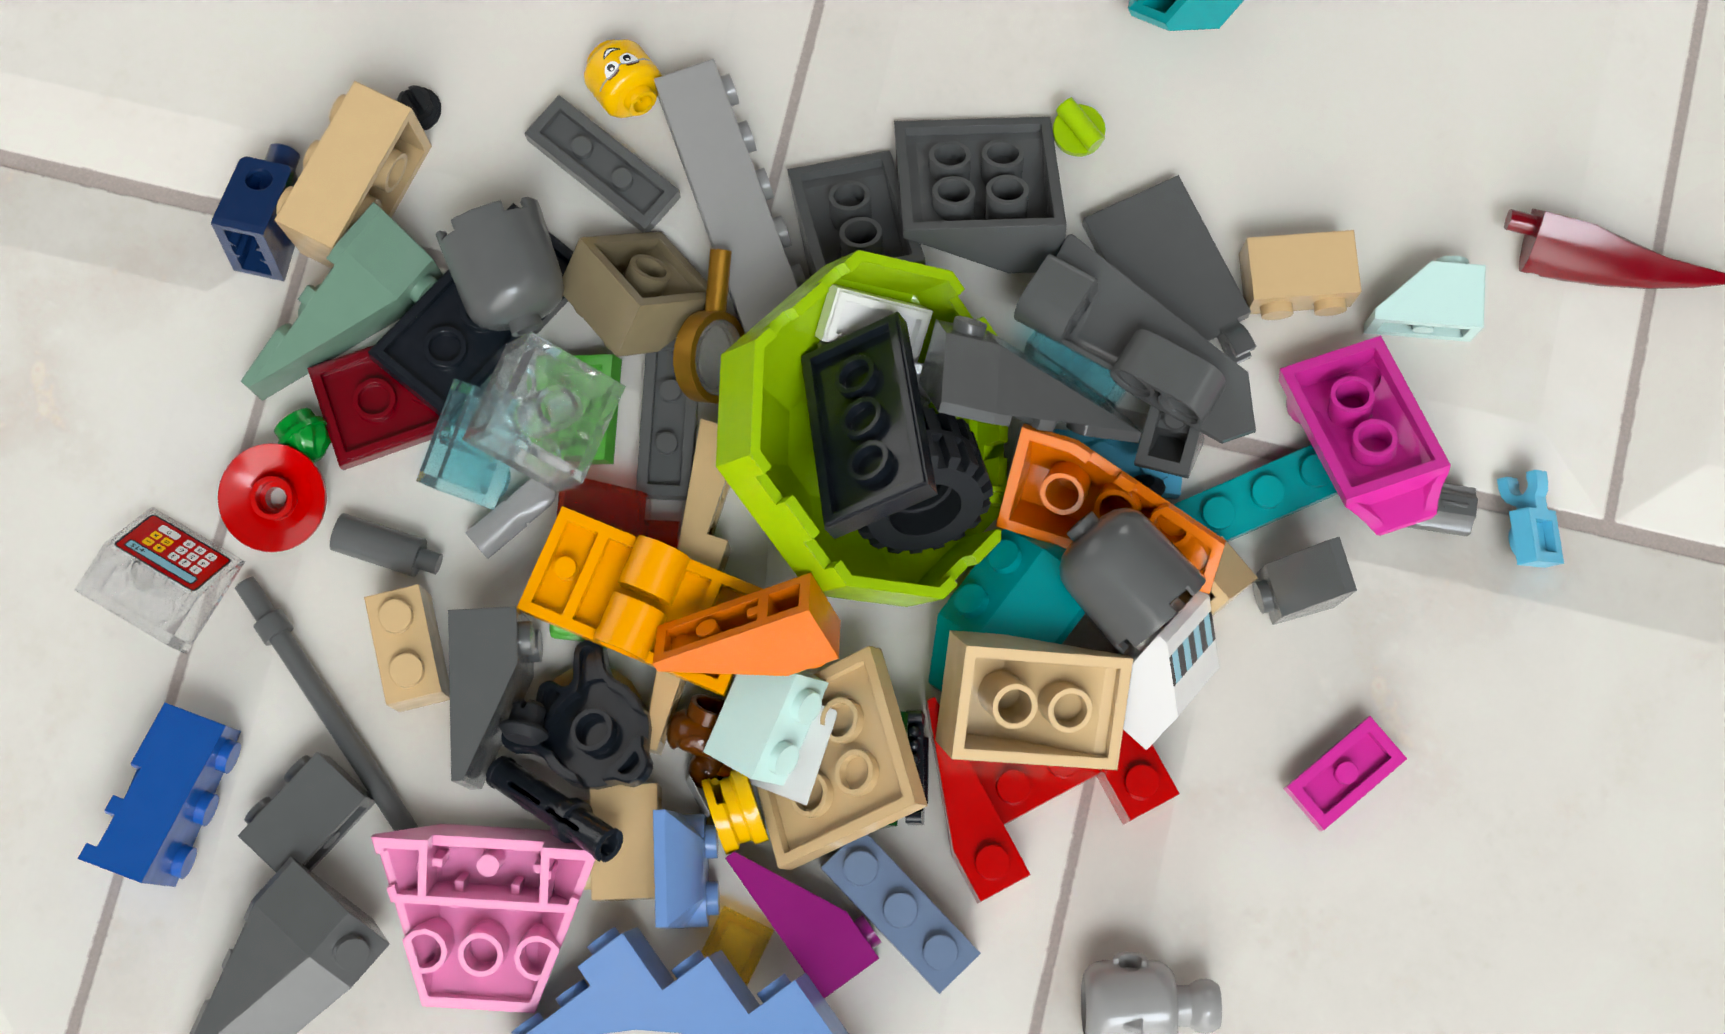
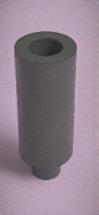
[330,513,443,577]

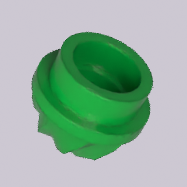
[274,408,331,462]

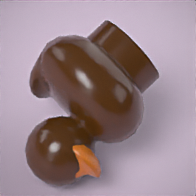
[666,694,732,789]

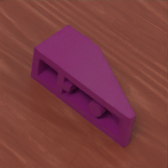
[725,852,882,999]

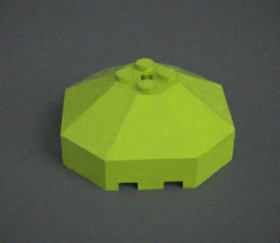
[716,250,1008,607]

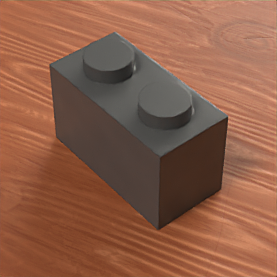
[238,752,375,872]

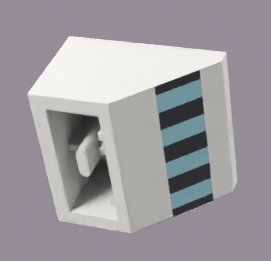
[1123,591,1220,750]

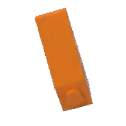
[652,573,841,676]

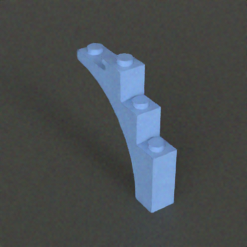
[511,927,849,1034]

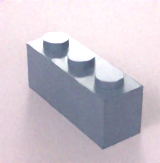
[821,834,981,994]

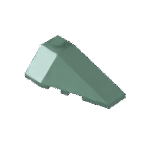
[241,202,443,401]

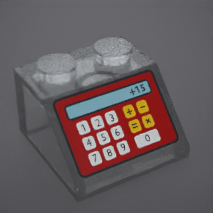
[74,507,245,654]

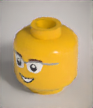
[584,39,662,118]

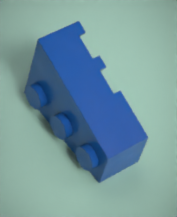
[77,702,241,887]

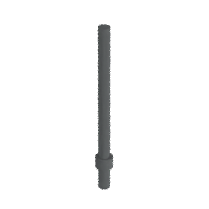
[235,577,418,831]

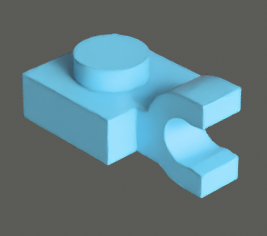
[1497,470,1564,568]

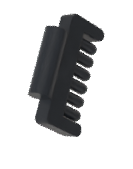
[905,710,929,825]

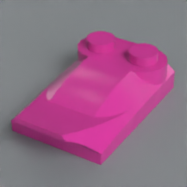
[1279,335,1451,536]

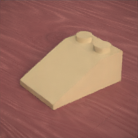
[935,630,1133,770]

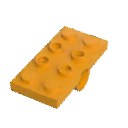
[517,506,763,697]

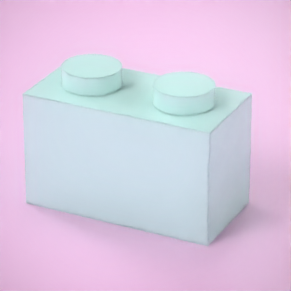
[703,670,829,786]

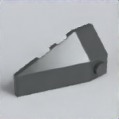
[919,316,1142,443]
[190,856,390,1034]

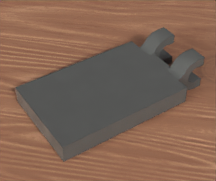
[1082,175,1256,364]

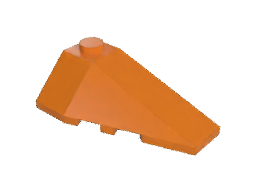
[996,423,1226,594]

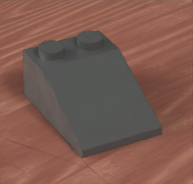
[787,150,926,277]
[448,606,543,790]

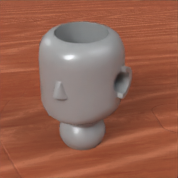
[1081,952,1222,1034]

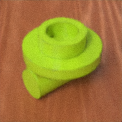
[1053,97,1106,157]

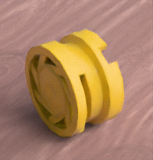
[701,770,769,855]

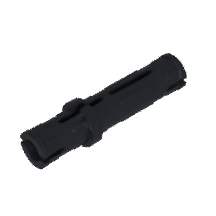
[486,756,623,862]

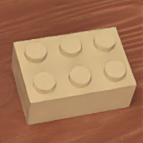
[275,80,432,269]

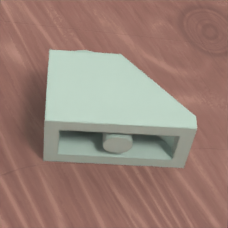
[1364,256,1486,342]

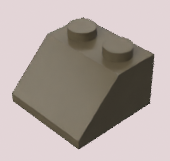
[562,232,707,357]

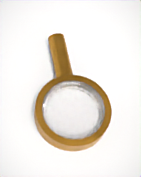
[673,249,745,404]

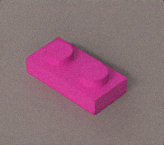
[1283,716,1407,831]

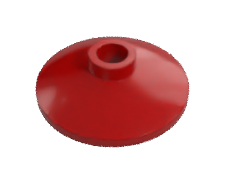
[218,443,327,552]

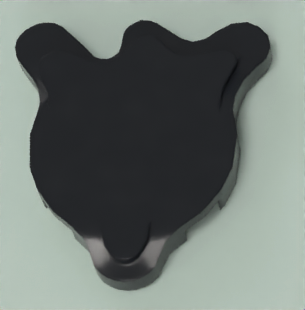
[501,639,653,790]

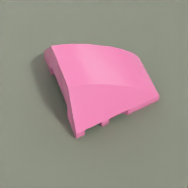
[371,824,595,1013]

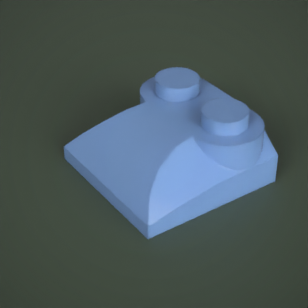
[653,809,720,929]

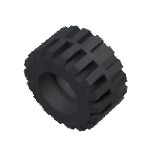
[857,407,993,554]

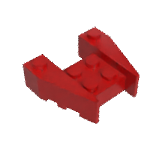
[926,697,1180,904]

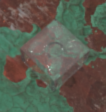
[462,331,626,492]

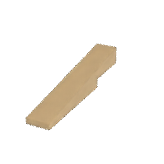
[649,419,731,756]

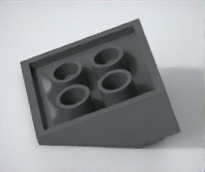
[894,117,1067,273]

